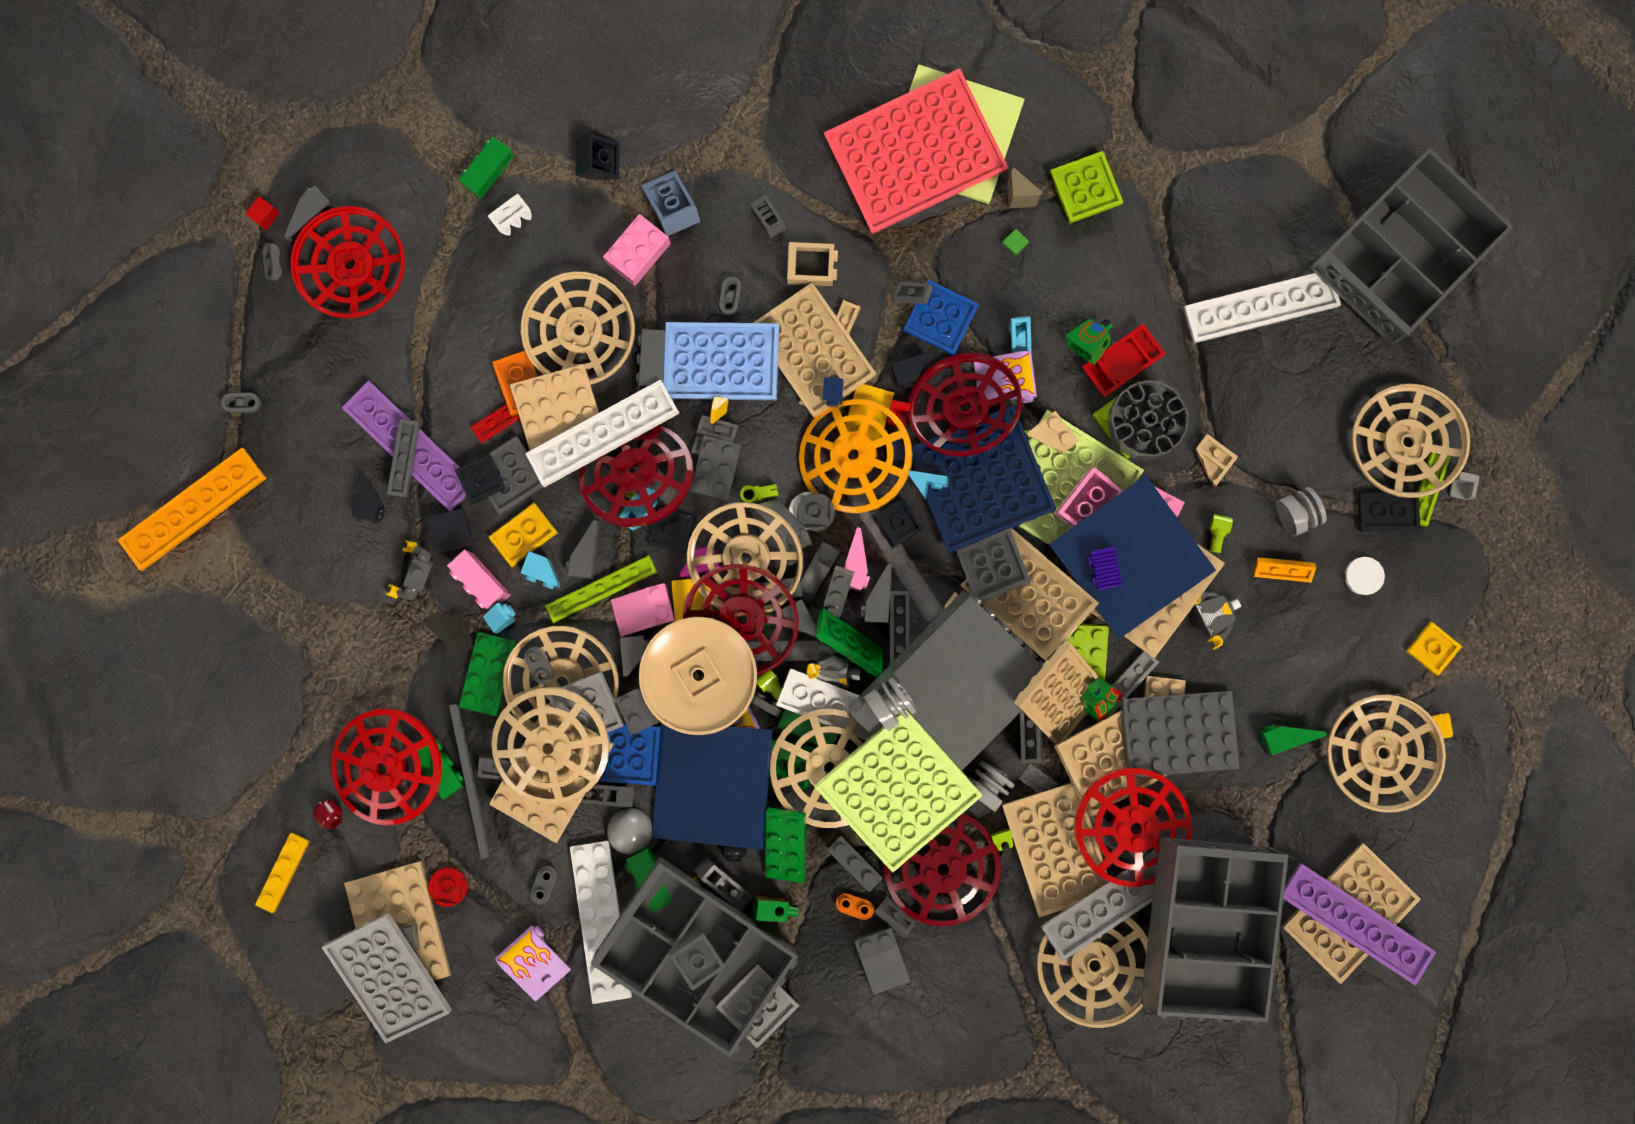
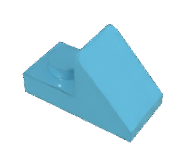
[1008,316,1031,353]
[909,471,949,499]

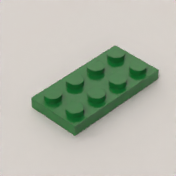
[815,608,884,678]
[459,632,517,716]
[766,807,806,883]

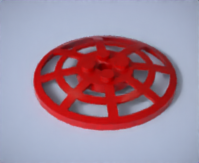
[291,206,405,319]
[331,708,442,825]
[1074,768,1191,887]

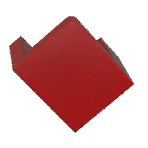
[245,197,280,231]
[887,400,911,428]

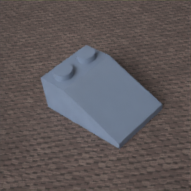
[641,171,701,236]

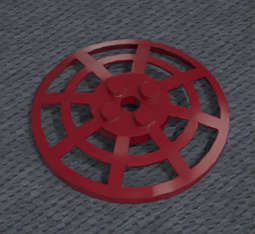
[908,353,1023,456]
[579,425,694,527]
[683,564,799,675]
[884,813,1001,926]

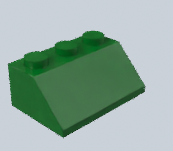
[768,740,814,790]

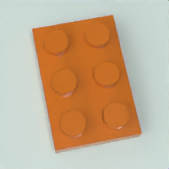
[492,351,538,416]

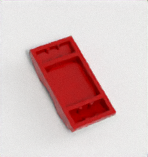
[1081,324,1166,398]

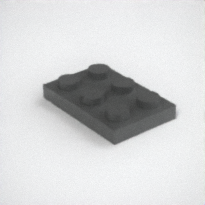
[691,435,742,501]

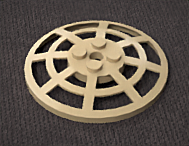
[521,272,635,385]
[1351,384,1470,498]
[687,502,803,616]
[503,626,619,731]
[492,687,610,804]
[1326,695,1446,812]
[770,709,872,828]
[1037,917,1148,1028]

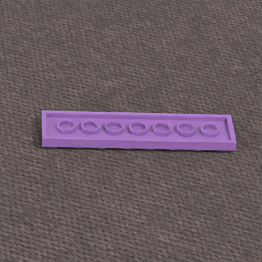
[342,381,467,511]
[1283,863,1436,986]

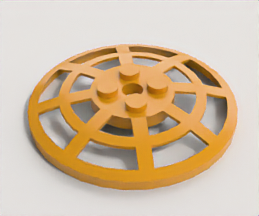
[799,399,912,513]

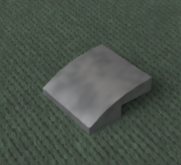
[691,415,739,456]

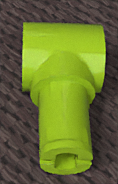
[740,484,778,503]
[1209,514,1233,553]
[757,670,782,700]

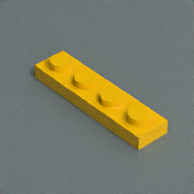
[255,833,310,913]

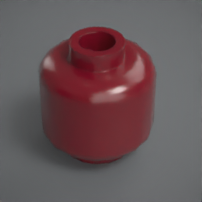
[313,800,343,829]

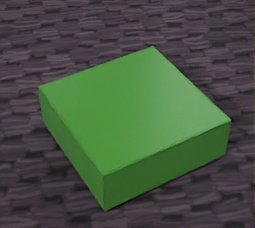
[1002,229,1029,256]

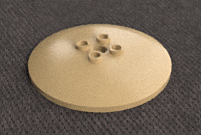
[639,617,757,735]

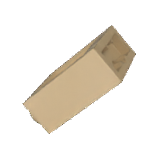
[787,242,838,286]

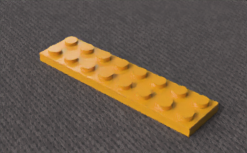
[118,448,267,571]

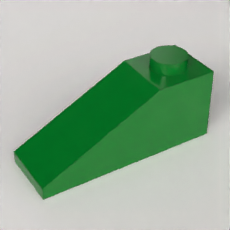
[1259,724,1327,755]

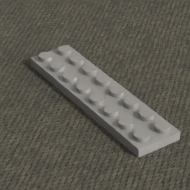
[1040,850,1159,961]

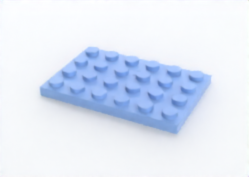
[663,322,780,400]

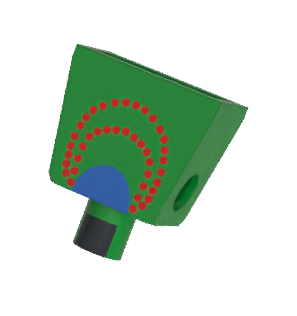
[1065,319,1113,365]

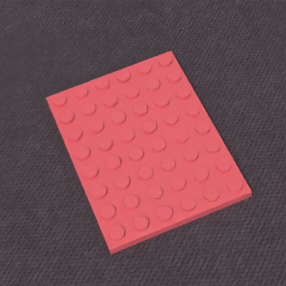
[824,68,1009,234]

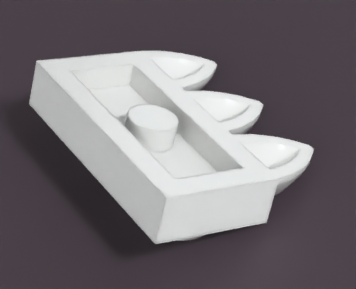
[488,194,531,235]

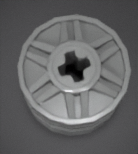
[1276,487,1327,537]
[864,677,917,731]
[969,761,1015,812]

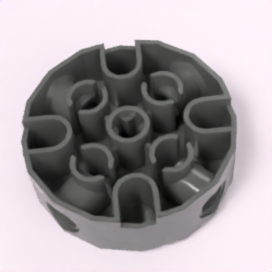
[1107,380,1189,460]

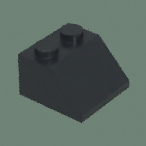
[575,133,620,180]

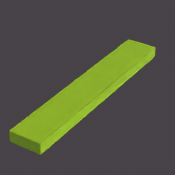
[545,555,658,623]

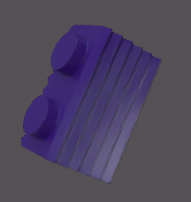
[1087,546,1123,590]

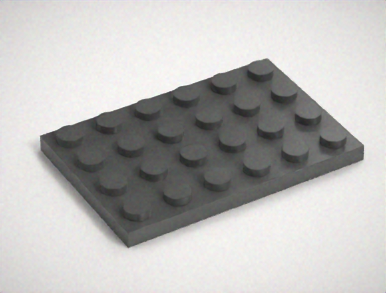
[1120,691,1240,777]

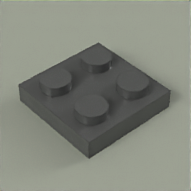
[670,933,726,991]

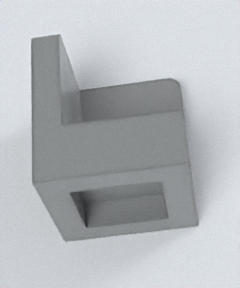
[1449,472,1480,501]

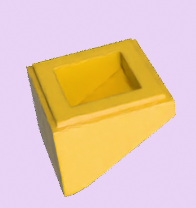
[710,396,728,423]
[1428,713,1453,739]

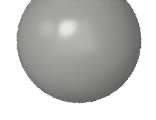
[607,808,653,855]

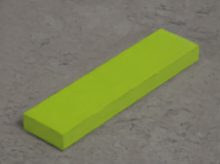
[1417,452,1451,527]

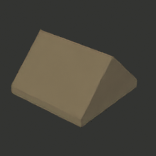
[1007,168,1043,208]

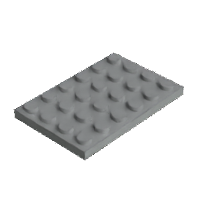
[322,912,452,1043]

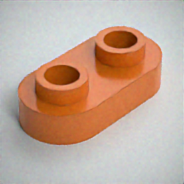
[836,893,874,920]

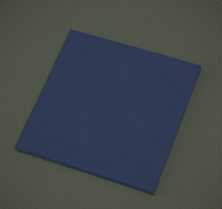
[912,405,1057,554]
[1049,475,1216,639]
[652,723,773,850]

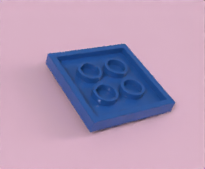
[903,279,979,355]
[598,724,661,786]

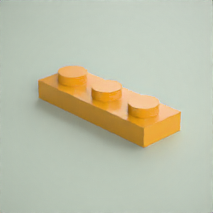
[1253,557,1316,582]

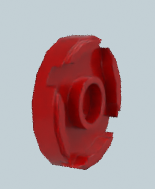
[428,867,468,907]

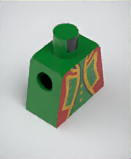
[1081,677,1124,722]
[752,895,799,922]

